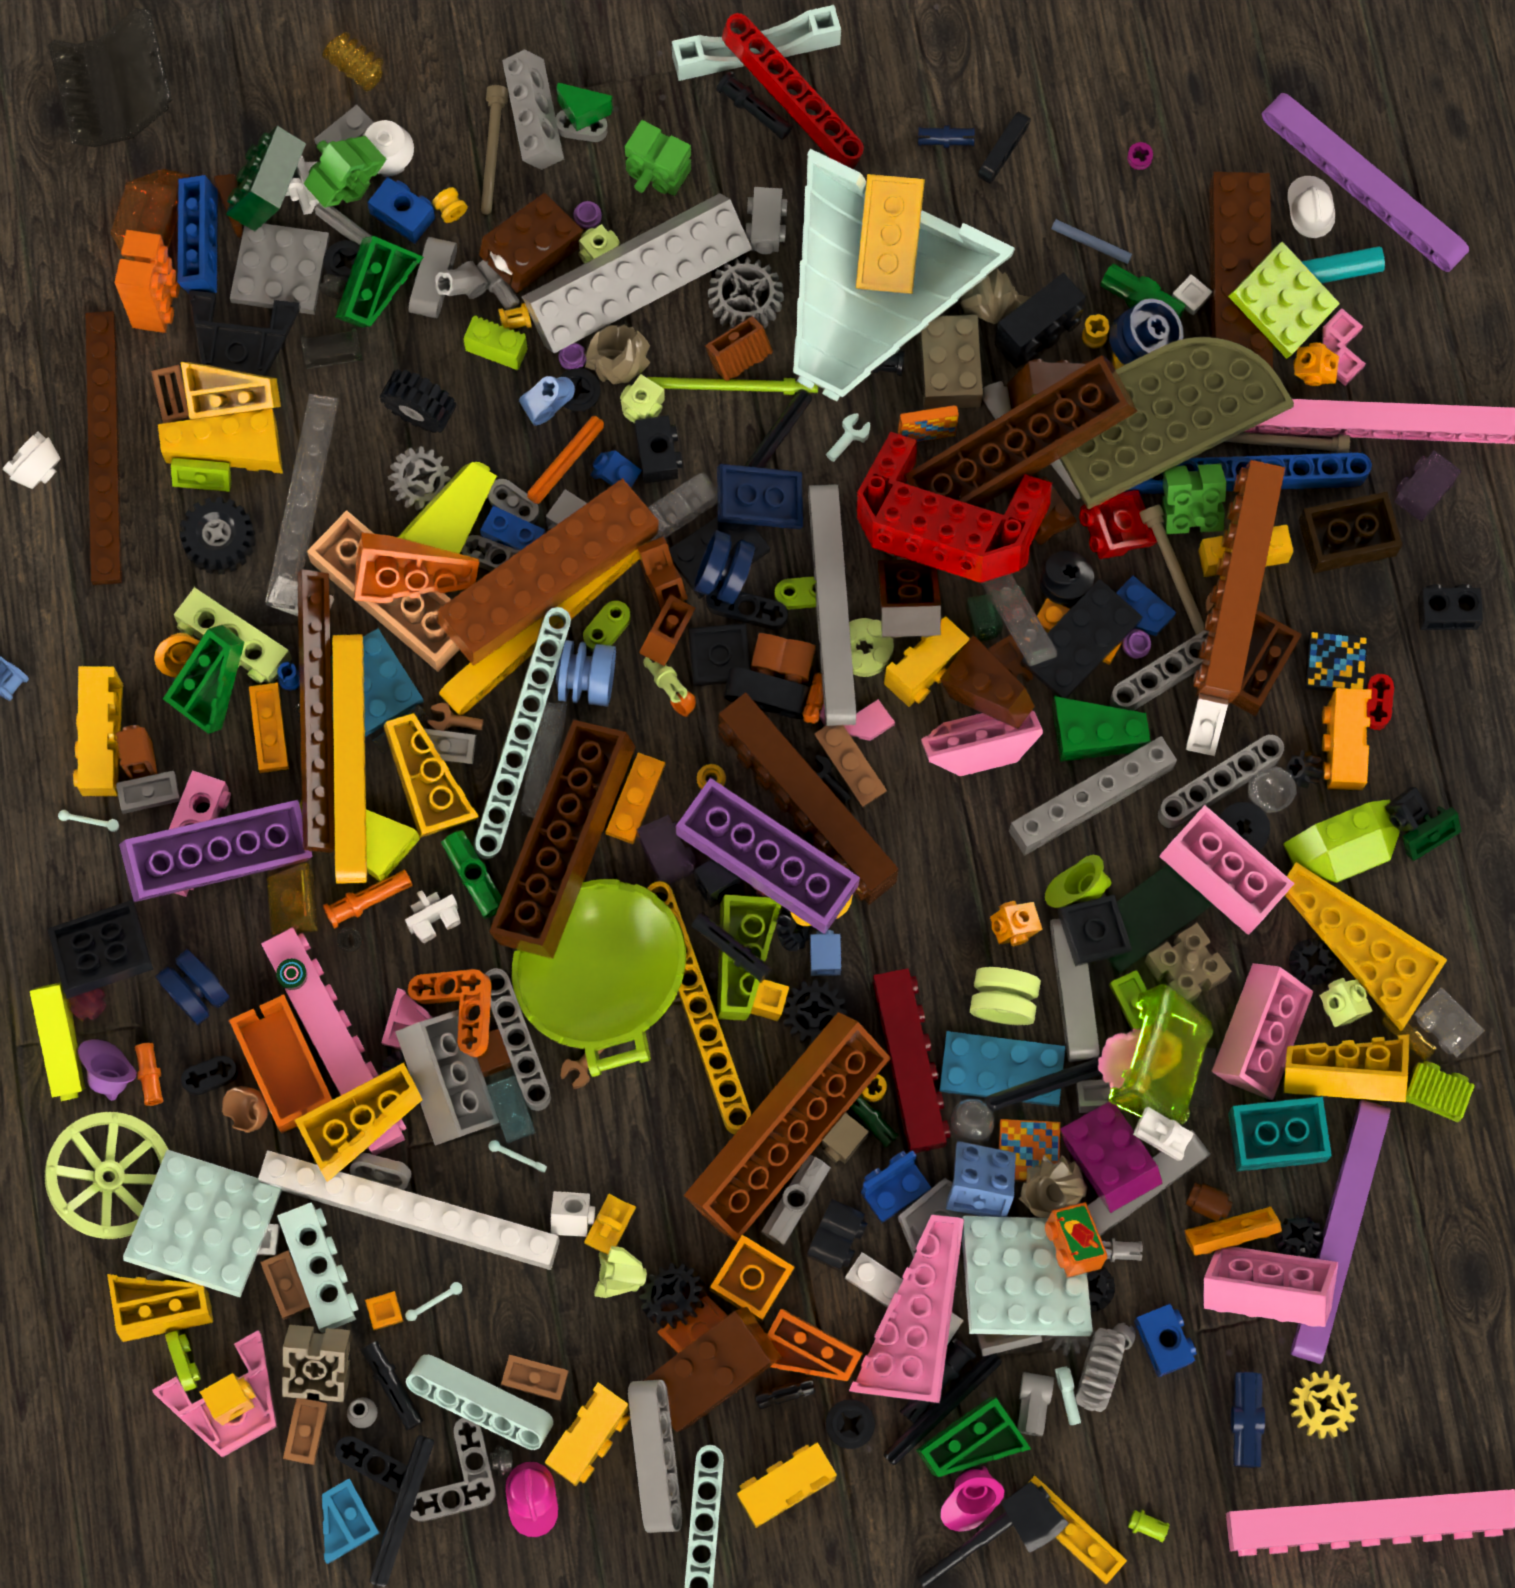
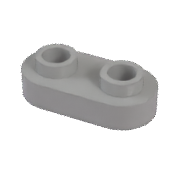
[488,479,539,524]
[350,1153,411,1190]

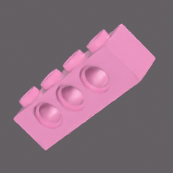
[169,770,231,897]

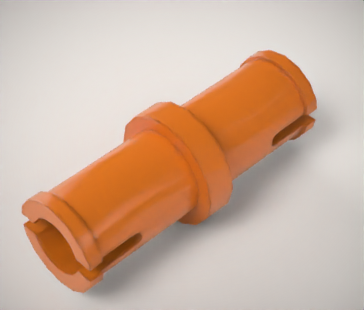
[135,1043,164,1106]

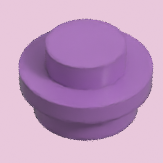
[574,201,602,229]
[558,343,586,370]
[1122,629,1151,659]

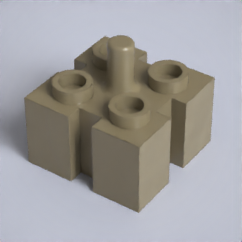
[1145,923,1231,1010]
[282,1325,350,1402]

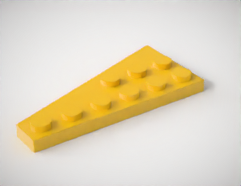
[1285,862,1447,1031]

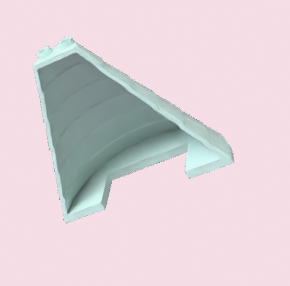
[793,149,1015,401]

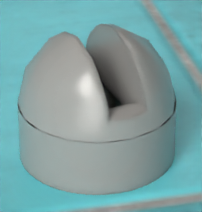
[1112,1322,1136,1350]

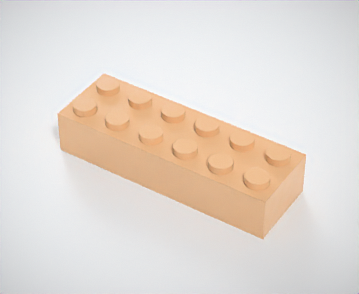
[307,510,460,672]

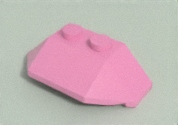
[921,711,1043,776]

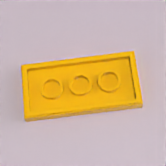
[856,174,925,294]

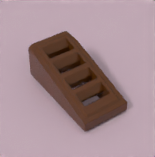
[214,174,244,237]

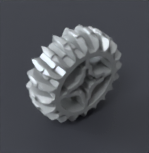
[708,257,784,329]
[1076,1328,1126,1412]

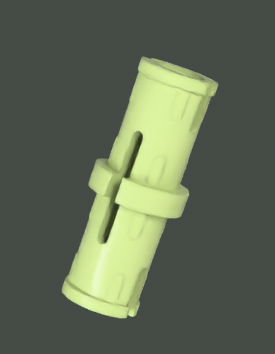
[643,657,688,703]

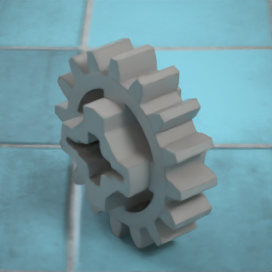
[388,446,451,510]

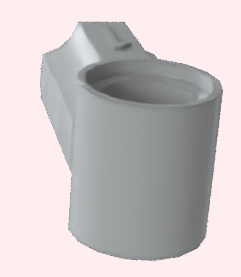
[435,261,489,299]
[1017,1372,1054,1436]

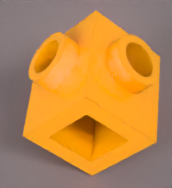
[1294,343,1339,386]
[990,901,1042,946]

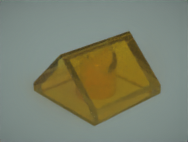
[267,863,318,935]

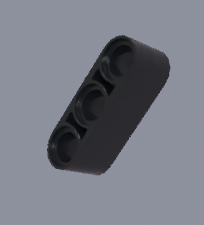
[724,667,810,719]

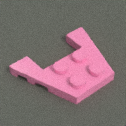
[152,1330,277,1457]

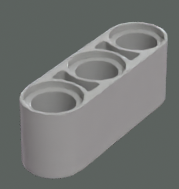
[409,237,457,319]

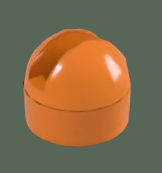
[670,691,696,717]

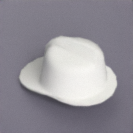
[1288,176,1335,238]

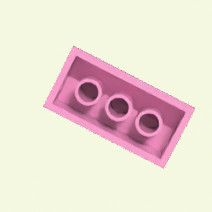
[1159,805,1295,935]
[1212,963,1313,1100]
[1204,1246,1338,1327]

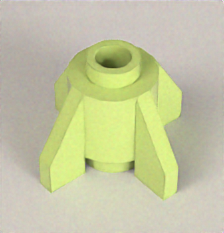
[594,1246,647,1298]

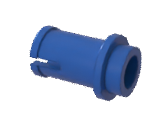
[277,662,300,691]

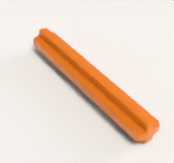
[527,416,604,504]

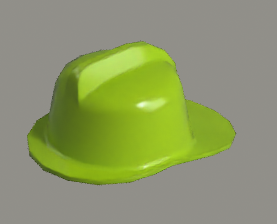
[1045,854,1112,908]

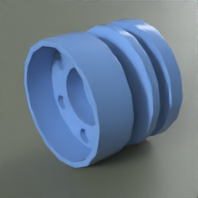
[556,640,616,707]

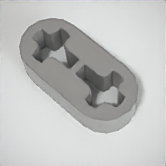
[556,110,608,142]

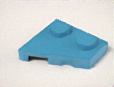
[322,1479,380,1564]

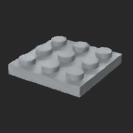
[230,224,330,315]

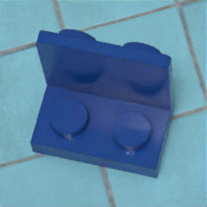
[861,1150,931,1224]

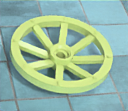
[45,1112,168,1239]

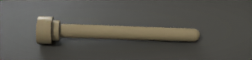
[481,85,509,215]
[1225,432,1350,454]
[1139,504,1205,635]

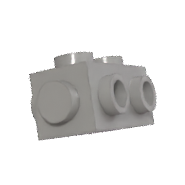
[746,187,787,254]

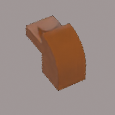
[637,537,688,610]

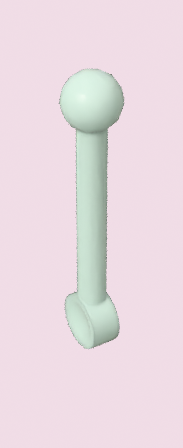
[58,810,119,832]
[489,1140,547,1173]
[405,1282,462,1321]

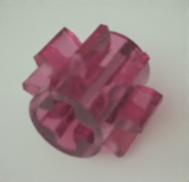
[69,988,107,1022]

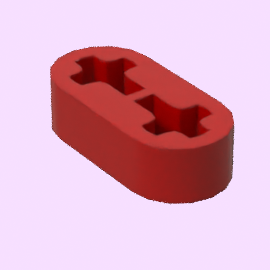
[1366,674,1394,730]

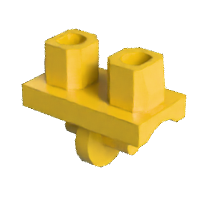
[584,1194,636,1255]

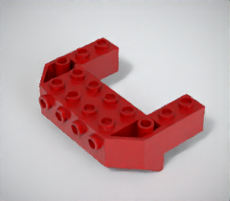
[857,432,1052,583]

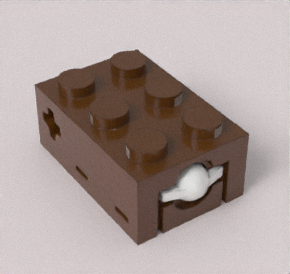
[479,192,583,293]

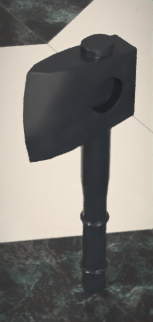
[917,1481,1069,1588]

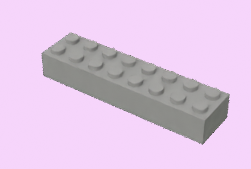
[522,193,752,353]

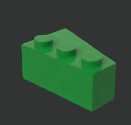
[163,625,245,734]
[1051,696,1151,762]

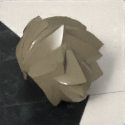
[960,268,1031,324]
[584,324,650,384]
[1018,1155,1087,1218]

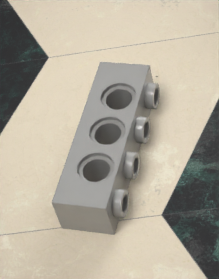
[502,49,564,170]

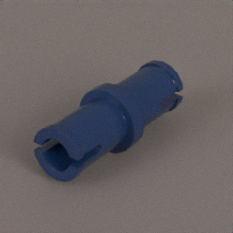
[918,125,975,148]

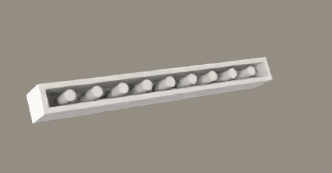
[258,1150,560,1270]

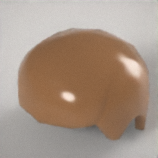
[222,1086,269,1133]

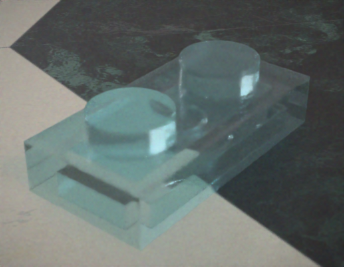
[487,1075,535,1143]

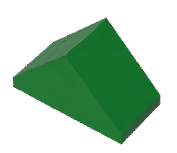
[557,83,613,131]

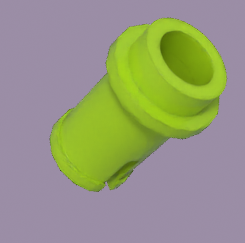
[1128,1509,1170,1542]

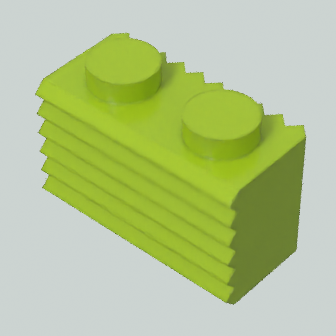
[463,315,528,370]
[1406,1061,1475,1122]

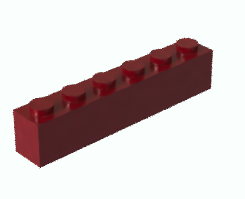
[872,968,951,1153]

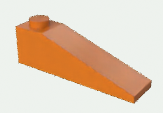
[354,532,479,603]

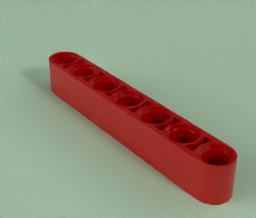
[722,13,864,169]

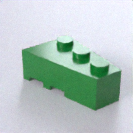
[335,236,424,328]
[915,1396,1031,1477]

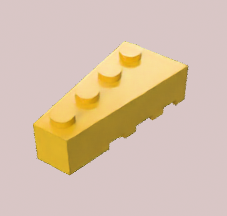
[158,408,283,474]
[73,666,123,796]
[383,713,479,838]
[1284,1034,1409,1102]
[295,1063,422,1182]

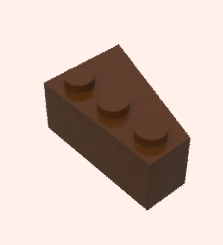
[1007,359,1091,410]
[1231,610,1302,717]
[940,635,1035,729]

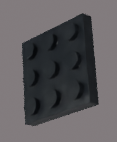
[47,900,153,999]

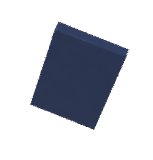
[717,464,803,529]

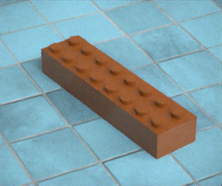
[1193,460,1285,704]
[437,478,659,666]
[683,1012,891,1242]

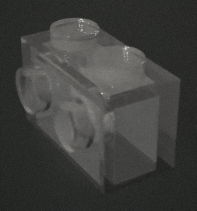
[1414,987,1485,1057]

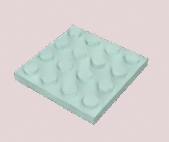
[123,1150,282,1297]
[962,1216,1093,1336]

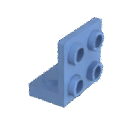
[946,1142,1016,1217]

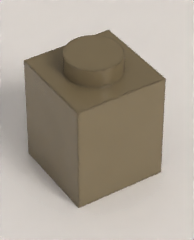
[822,1112,869,1164]

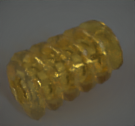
[322,32,383,91]

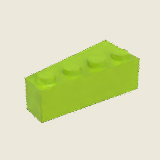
[717,895,782,1021]

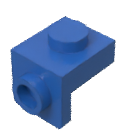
[590,450,642,488]

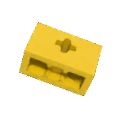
[200,1373,256,1425]

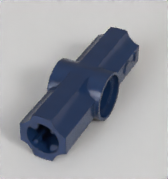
[1231,1372,1265,1468]

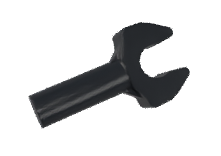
[815,755,852,804]

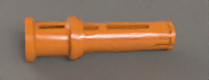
[323,869,413,929]

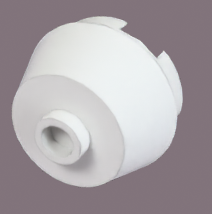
[363,120,414,177]
[3,432,61,489]

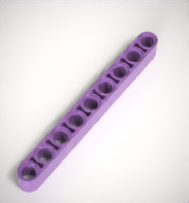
[1262,93,1469,272]
[1291,1099,1391,1364]

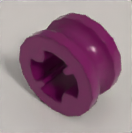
[1127,142,1153,170]

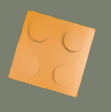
[710,1235,794,1323]

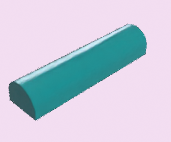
[1301,246,1385,284]

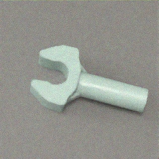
[826,413,870,462]
[1055,1366,1081,1425]

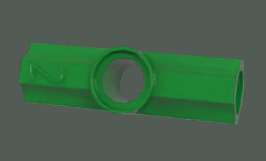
[1100,264,1186,318]
[441,830,502,919]

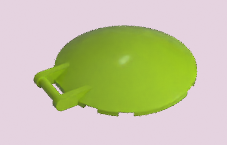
[512,879,686,1077]

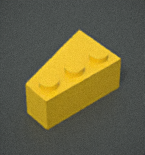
[181,362,281,419]
[107,1274,213,1342]
[545,1382,630,1486]

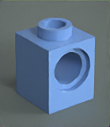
[810,930,841,976]

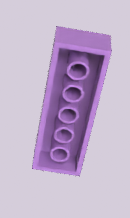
[676,778,860,934]
[119,800,313,902]

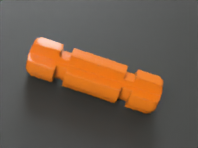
[803,673,824,724]

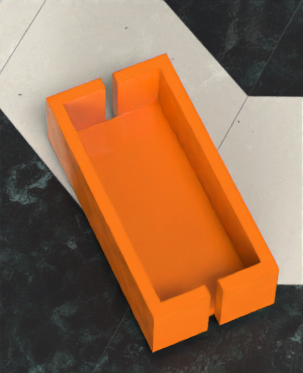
[114,230,180,333]
[229,994,333,1134]

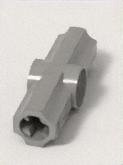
[761,1155,831,1246]

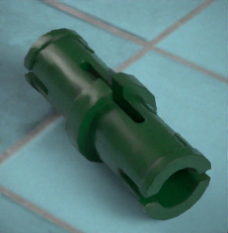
[849,1095,899,1148]

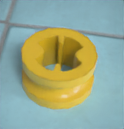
[861,1074,887,1102]

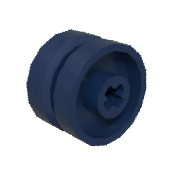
[1109,298,1183,365]
[694,530,755,605]
[155,949,230,1026]

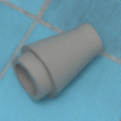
[982,381,1011,419]
[347,1397,378,1428]

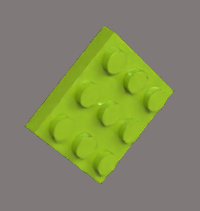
[1228,242,1340,359]

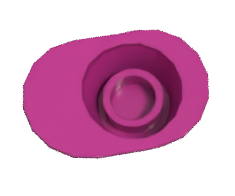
[506,1462,558,1537]
[940,1465,1004,1532]

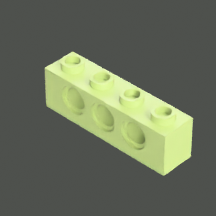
[174,587,292,684]

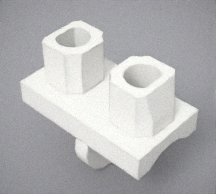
[285,156,319,215]
[405,890,461,943]
[1133,1107,1194,1161]

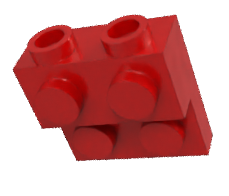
[1079,490,1157,559]

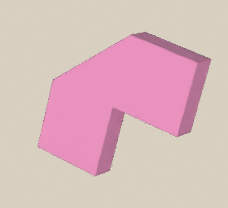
[1322,308,1366,386]
[819,699,895,741]

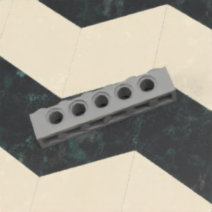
[1009,736,1177,856]

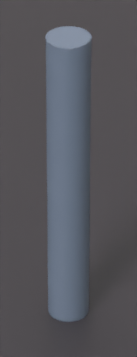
[1051,219,1132,264]

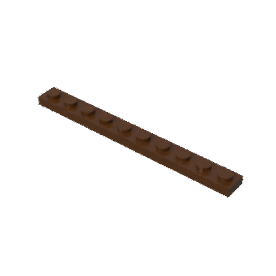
[85,311,122,585]
[297,569,335,853]

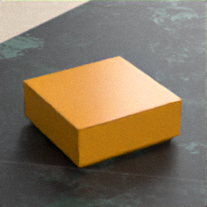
[365,1291,404,1330]

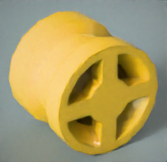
[432,187,468,223]

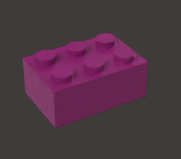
[1060,1100,1163,1213]

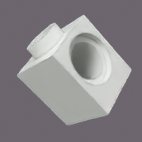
[551,1191,595,1237]

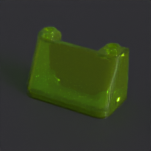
[1108,984,1213,1125]

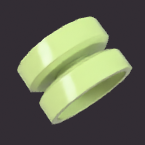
[970,967,1041,1025]

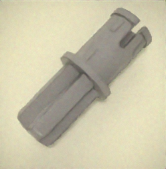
[477,260,519,310]
[1102,1238,1143,1262]

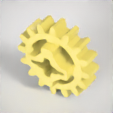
[1289,1371,1358,1439]

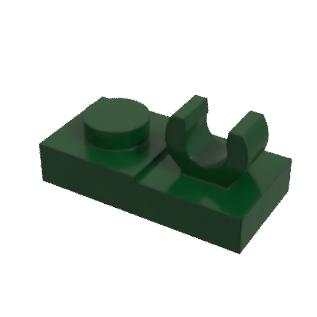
[1402,806,1462,861]

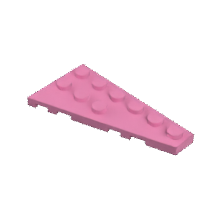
[849,1215,964,1403]

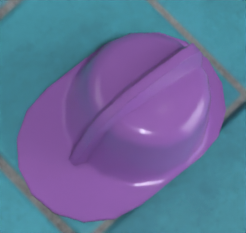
[77,1039,137,1101]

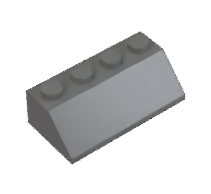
[395,1010,500,1146]

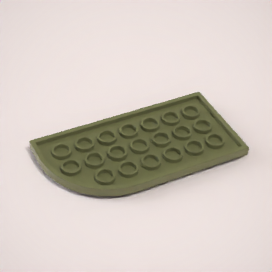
[1060,337,1294,509]

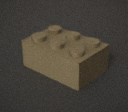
[919,315,983,409]

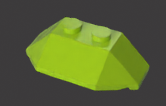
[1283,799,1400,883]

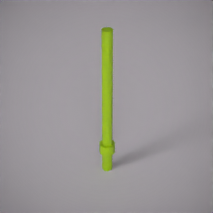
[647,377,818,395]

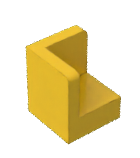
[751,980,789,1021]

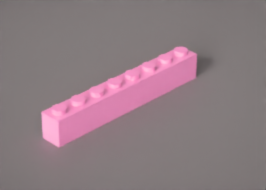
[261,927,407,1155]

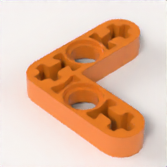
[408,969,492,1057]

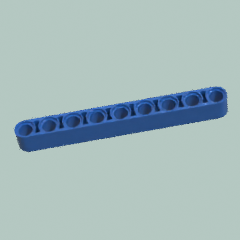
[1124,453,1372,494]

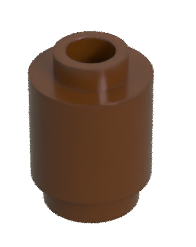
[1185,1182,1233,1222]

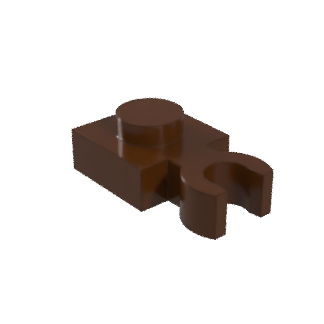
[988,634,1033,682]

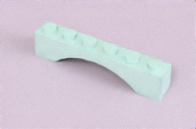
[672,5,841,81]

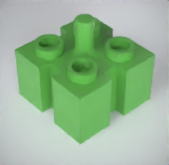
[625,120,691,196]
[304,136,387,208]
[1162,464,1226,534]

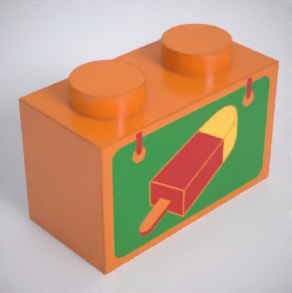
[1045,1202,1108,1278]

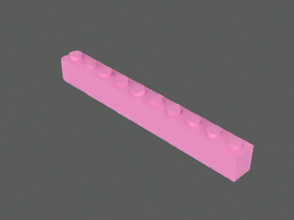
[1226,1489,1515,1557]

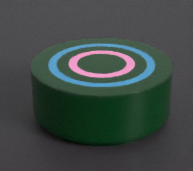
[276,958,307,990]

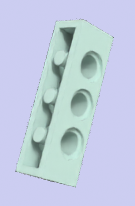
[277,1202,359,1333]

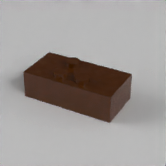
[643,1307,782,1433]

